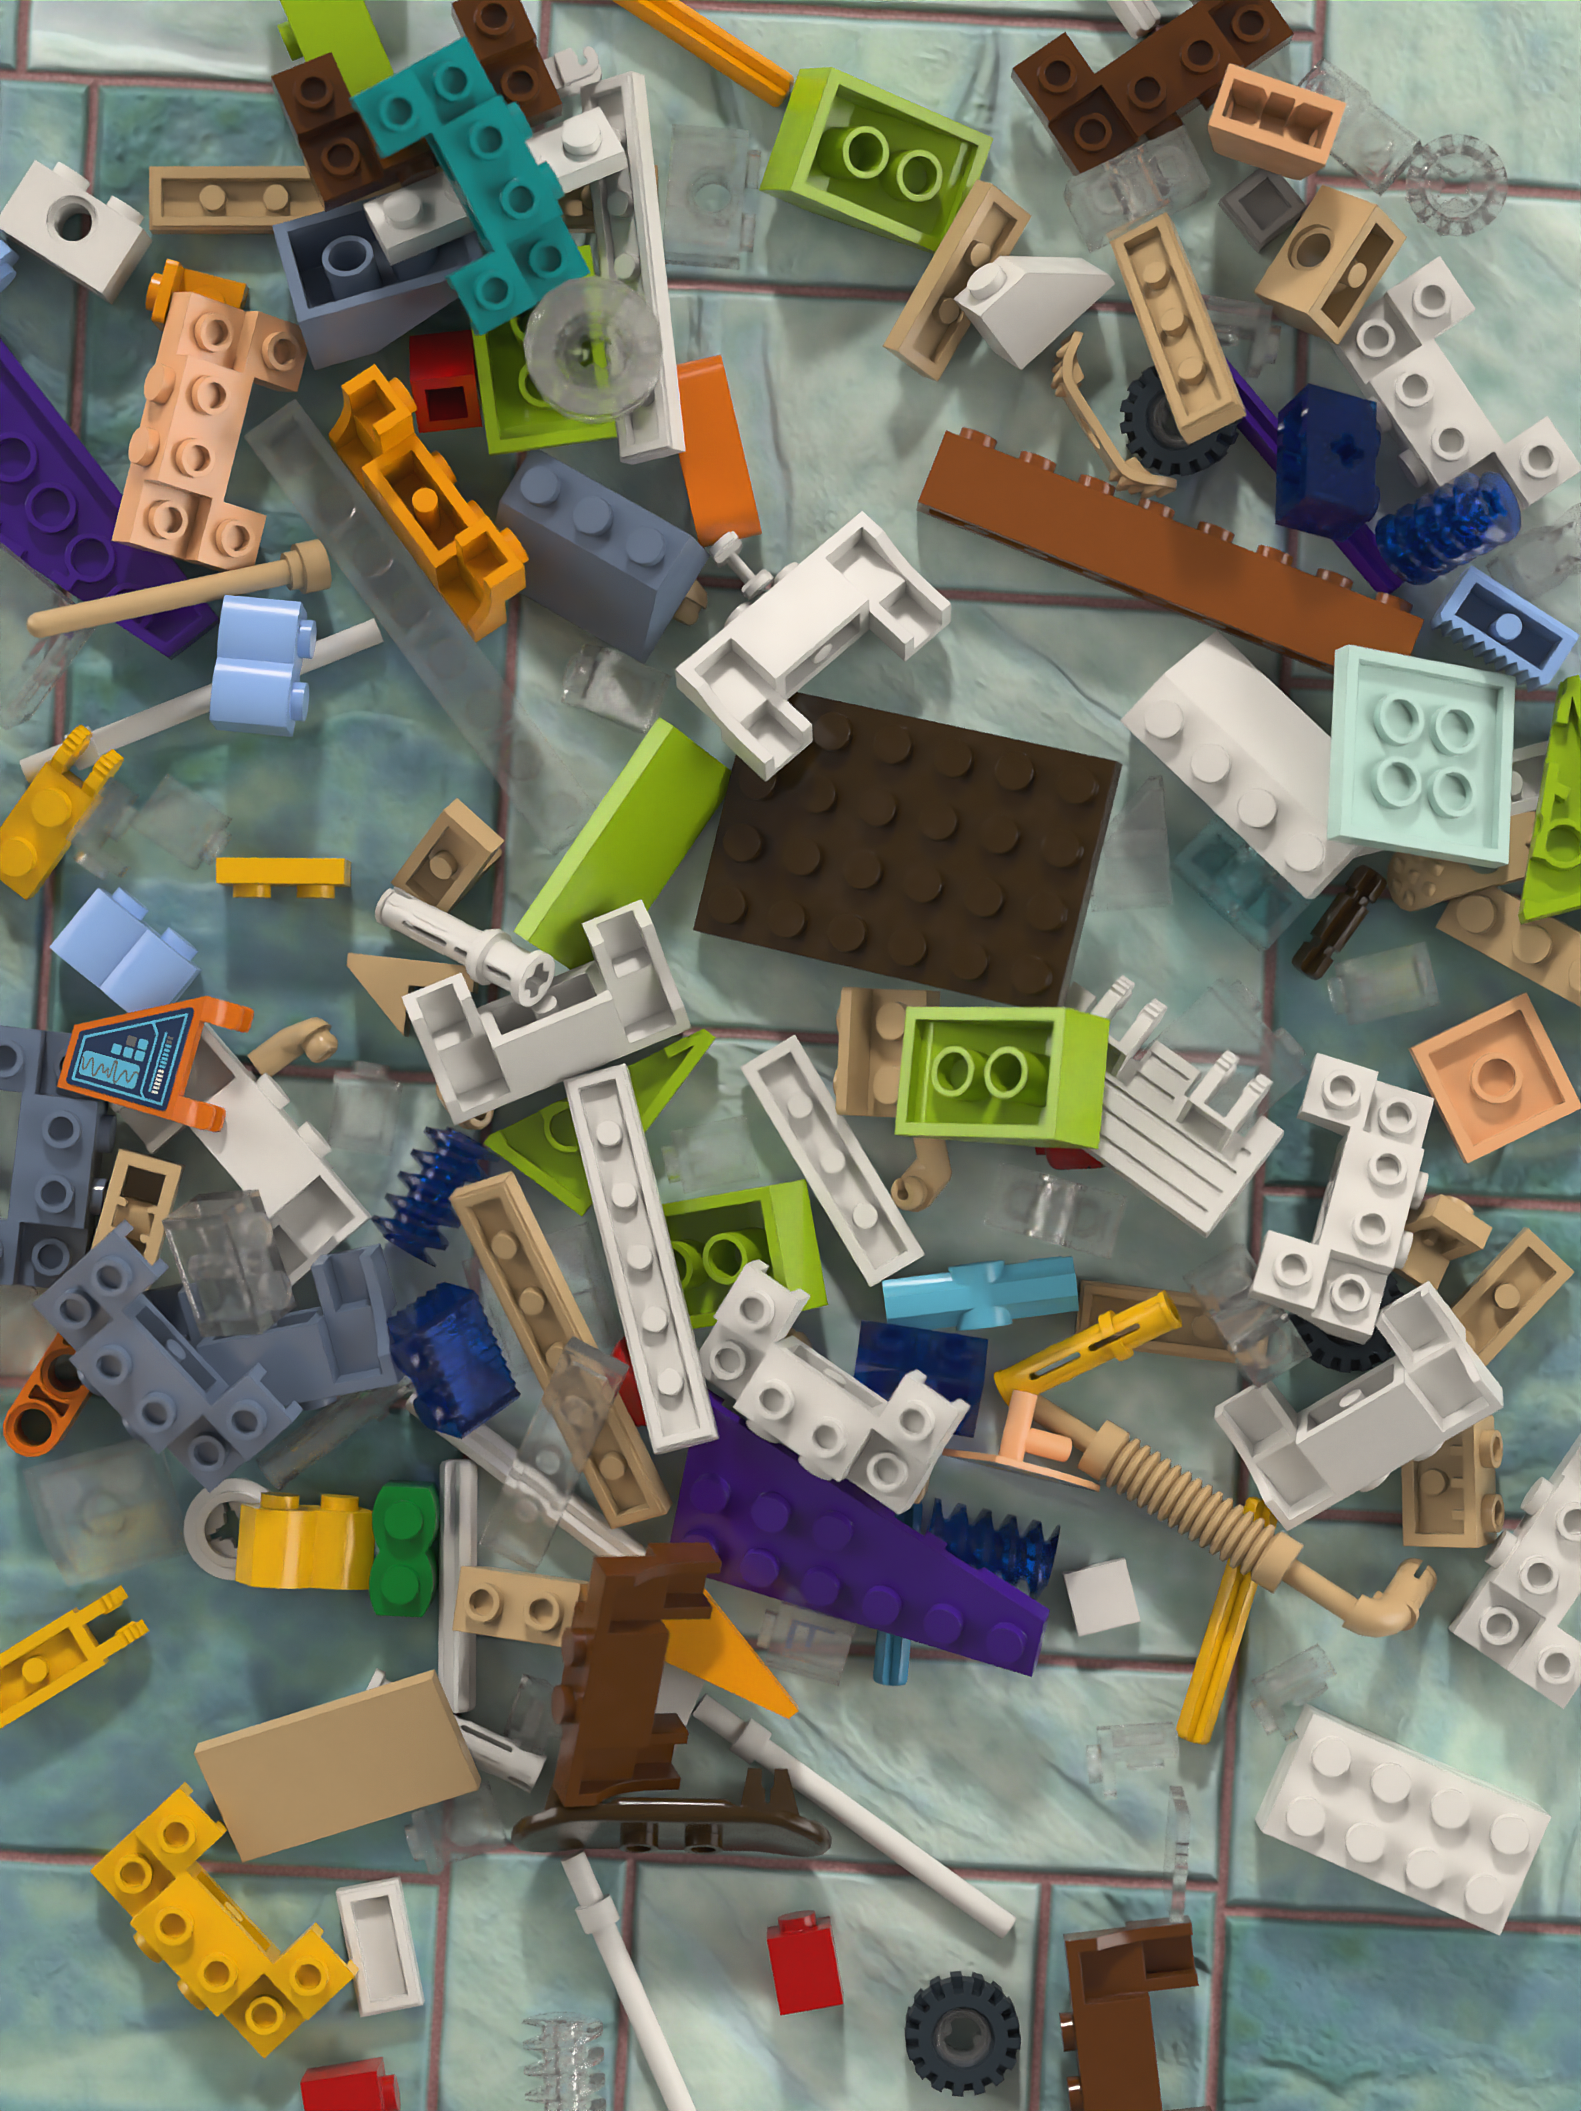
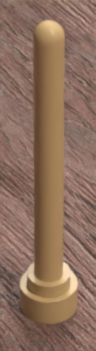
[26,539,332,638]

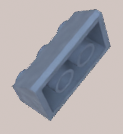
[495,449,710,664]

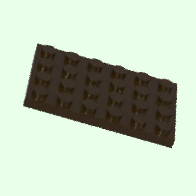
[693,692,1123,1008]

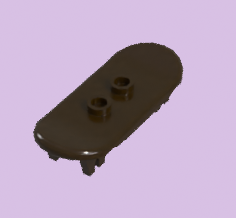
[511,1768,832,1857]

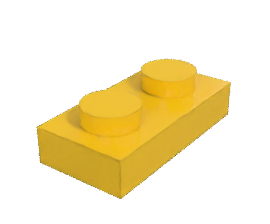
[216,857,351,899]

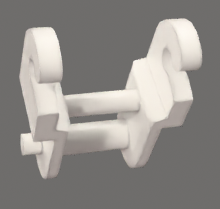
[543,46,602,99]
[709,531,774,601]

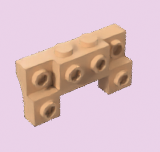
[111,292,308,572]

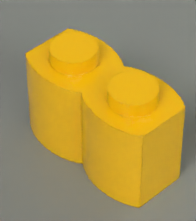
[235,1492,375,1590]

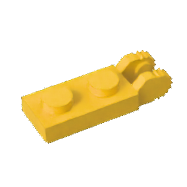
[0,724,124,900]
[0,1585,149,1729]

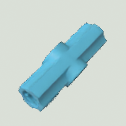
[882,1256,1079,1335]

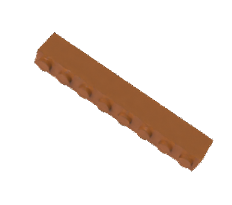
[916,427,1425,675]

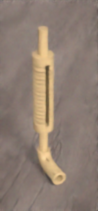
[1033,1394,1437,1638]

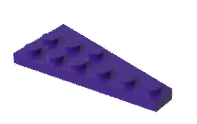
[0,338,220,660]
[670,1388,1050,1677]

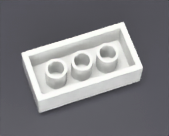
[1255,1703,1551,1936]

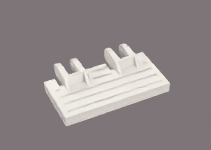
[1064,975,1284,1238]

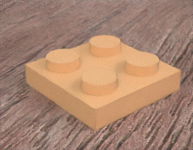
[1408,992,1581,1164]

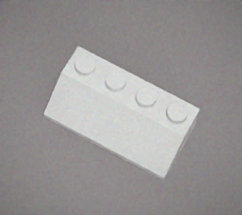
[1120,630,1365,899]

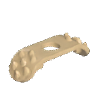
[1051,330,1177,499]
[1387,811,1536,912]

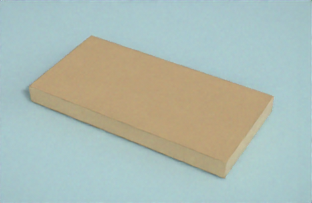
[194,1669,482,1863]

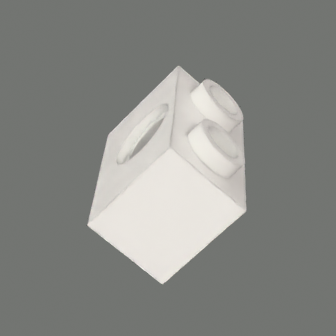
[0,160,152,305]

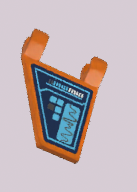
[57,996,254,1132]

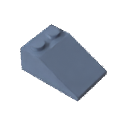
[272,192,483,370]

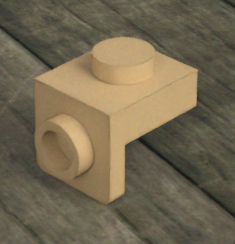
[1392,1194,1492,1290]

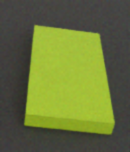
[513,717,732,970]

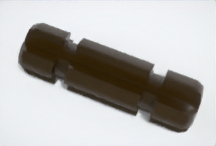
[1292,865,1387,980]

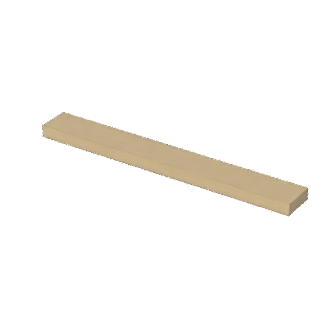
[149,165,658,234]

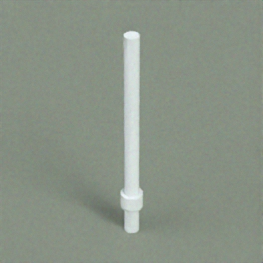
[20,618,384,784]
[691,1694,1016,1939]
[561,1850,697,2111]

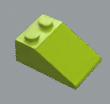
[759,67,993,254]
[470,245,617,456]
[894,1007,1110,1149]
[662,1179,828,1329]

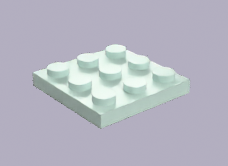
[1327,644,1516,869]

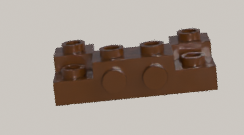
[271,0,563,212]
[1011,0,1294,187]
[551,1542,722,1807]
[1059,1915,1212,2111]

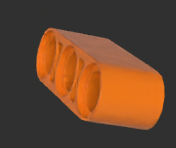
[676,354,762,548]
[3,1332,93,1457]

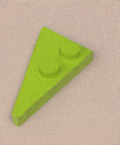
[1518,675,1581,924]
[484,1028,716,1217]

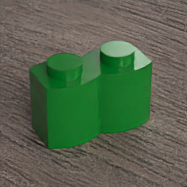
[369,1480,440,1618]

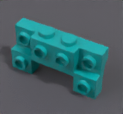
[349,36,591,336]

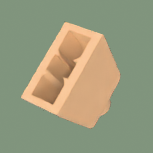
[1207,63,1347,180]

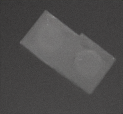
[1297,57,1423,197]

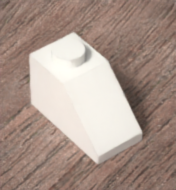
[954,256,1115,370]

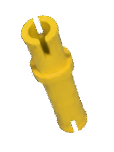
[994,1290,1183,1407]

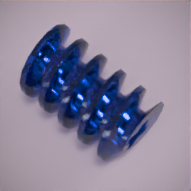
[1375,471,1521,586]
[371,1125,501,1267]
[926,1497,1060,1601]

